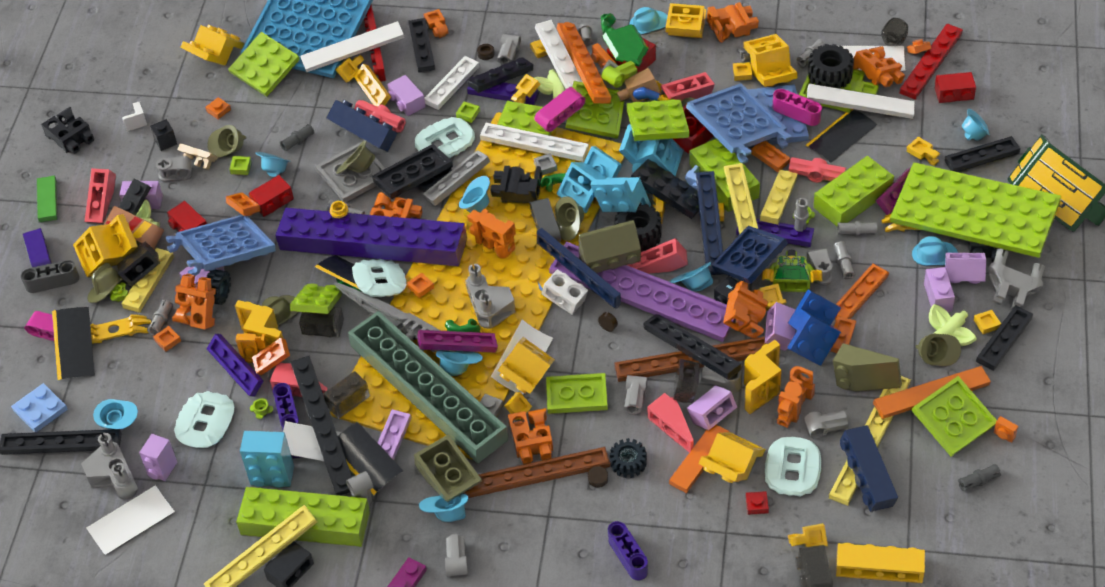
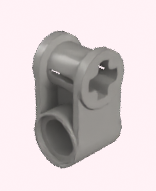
[156,156,192,182]
[807,249,833,285]

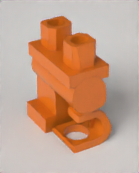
[706,2,759,43]
[853,46,905,88]
[370,192,422,218]
[467,209,516,258]
[172,274,216,330]
[723,281,768,339]
[777,366,815,428]
[508,408,553,464]

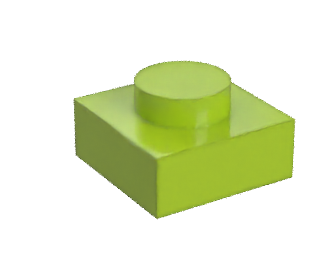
[857,81,879,95]
[456,101,480,123]
[229,156,252,175]

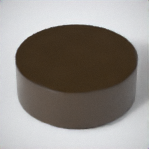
[477,44,495,60]
[598,312,618,332]
[588,466,608,488]

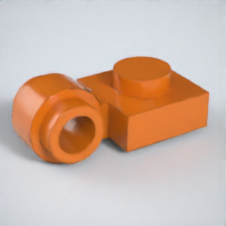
[423,9,449,38]

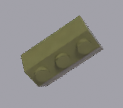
[579,220,641,273]

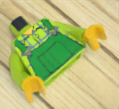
[762,250,822,292]

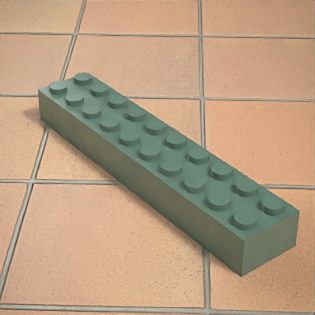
[348,311,508,464]

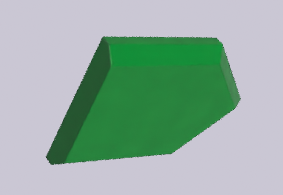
[602,24,648,67]

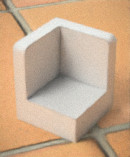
[122,102,147,131]

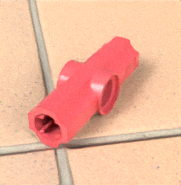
[354,100,406,133]
[789,157,846,183]

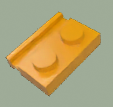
[236,333,268,363]

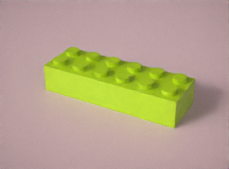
[236,487,370,547]

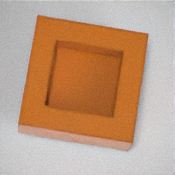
[907,39,931,54]
[205,97,231,120]
[407,273,434,298]
[153,326,181,352]
[994,416,1018,443]

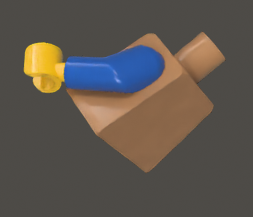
[617,68,670,102]

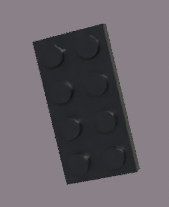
[372,144,453,199]
[630,159,699,219]

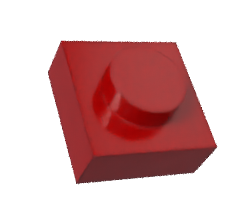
[745,491,769,515]

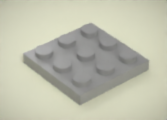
[316,142,385,203]

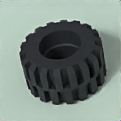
[808,44,854,89]
[614,203,662,252]

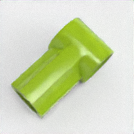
[601,61,637,88]

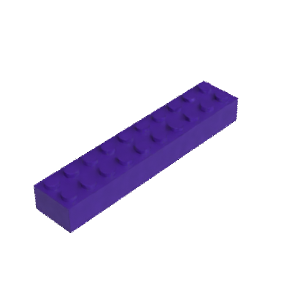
[275,208,467,266]

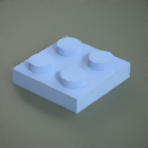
[11,383,68,432]

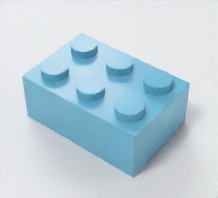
[240,431,294,488]

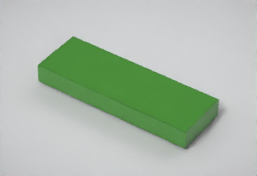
[37,175,57,223]

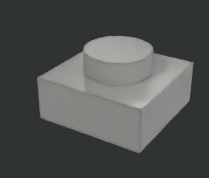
[534,153,557,175]
[480,394,503,416]

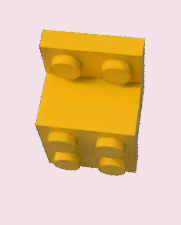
[665,3,706,38]
[180,24,245,66]
[743,34,798,87]
[73,214,138,277]
[235,300,283,346]
[497,337,555,394]
[744,340,781,414]
[698,432,766,483]

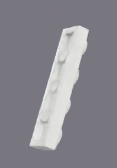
[424,56,479,110]

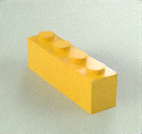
[836,543,925,583]

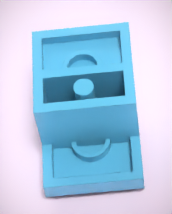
[619,124,684,176]
[556,146,622,213]
[590,177,651,212]

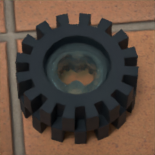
[207,269,231,305]
[610,438,647,478]

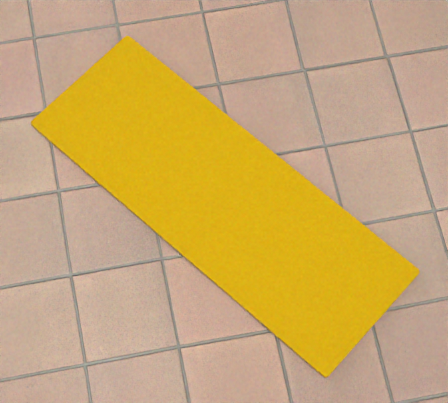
[330,112,625,460]

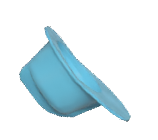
[629,7,668,34]
[962,109,990,141]
[255,152,291,177]
[459,176,490,213]
[912,236,958,266]
[669,262,713,291]
[436,350,483,376]
[93,399,138,429]
[419,493,469,522]

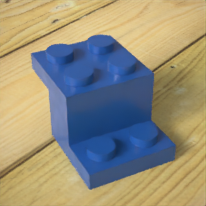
[787,289,841,366]

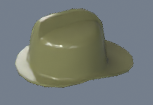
[208,125,246,158]
[337,140,375,174]
[555,196,584,241]
[87,263,123,303]
[262,295,299,326]
[915,333,961,366]

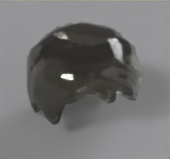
[881,18,908,46]

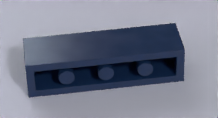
[326,100,398,152]
[840,425,898,512]

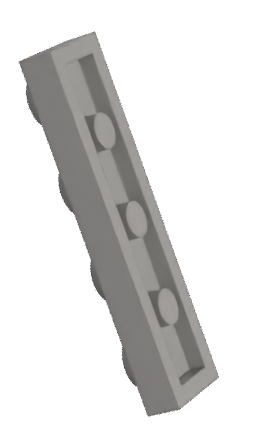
[423,150,490,206]

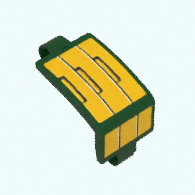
[1008,134,1105,232]

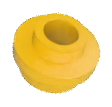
[330,201,349,218]

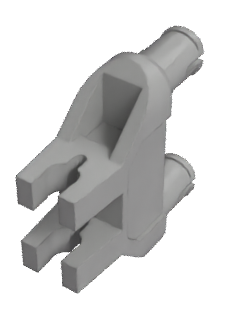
[988,249,1045,309]

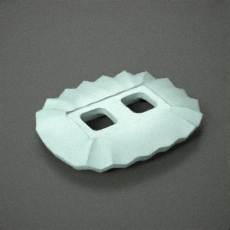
[415,117,475,158]
[352,259,407,297]
[174,391,234,448]
[764,437,821,497]

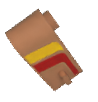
[104,206,164,249]

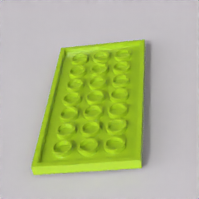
[890,162,1061,258]

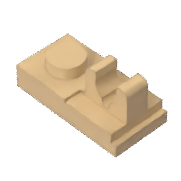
[178,143,218,170]

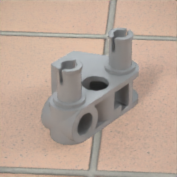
[465,264,515,329]
[81,433,138,499]

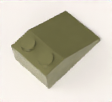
[833,343,902,392]
[414,434,482,503]

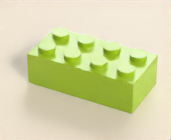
[689,138,760,212]
[813,156,894,226]

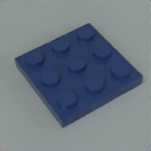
[711,226,788,284]

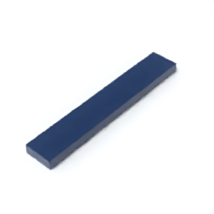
[696,171,723,275]
[537,228,621,309]

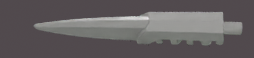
[334,283,441,352]

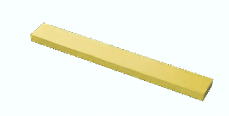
[829,376,911,506]

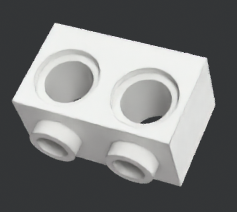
[541,269,588,315]

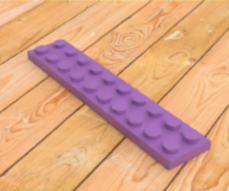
[549,242,736,342]

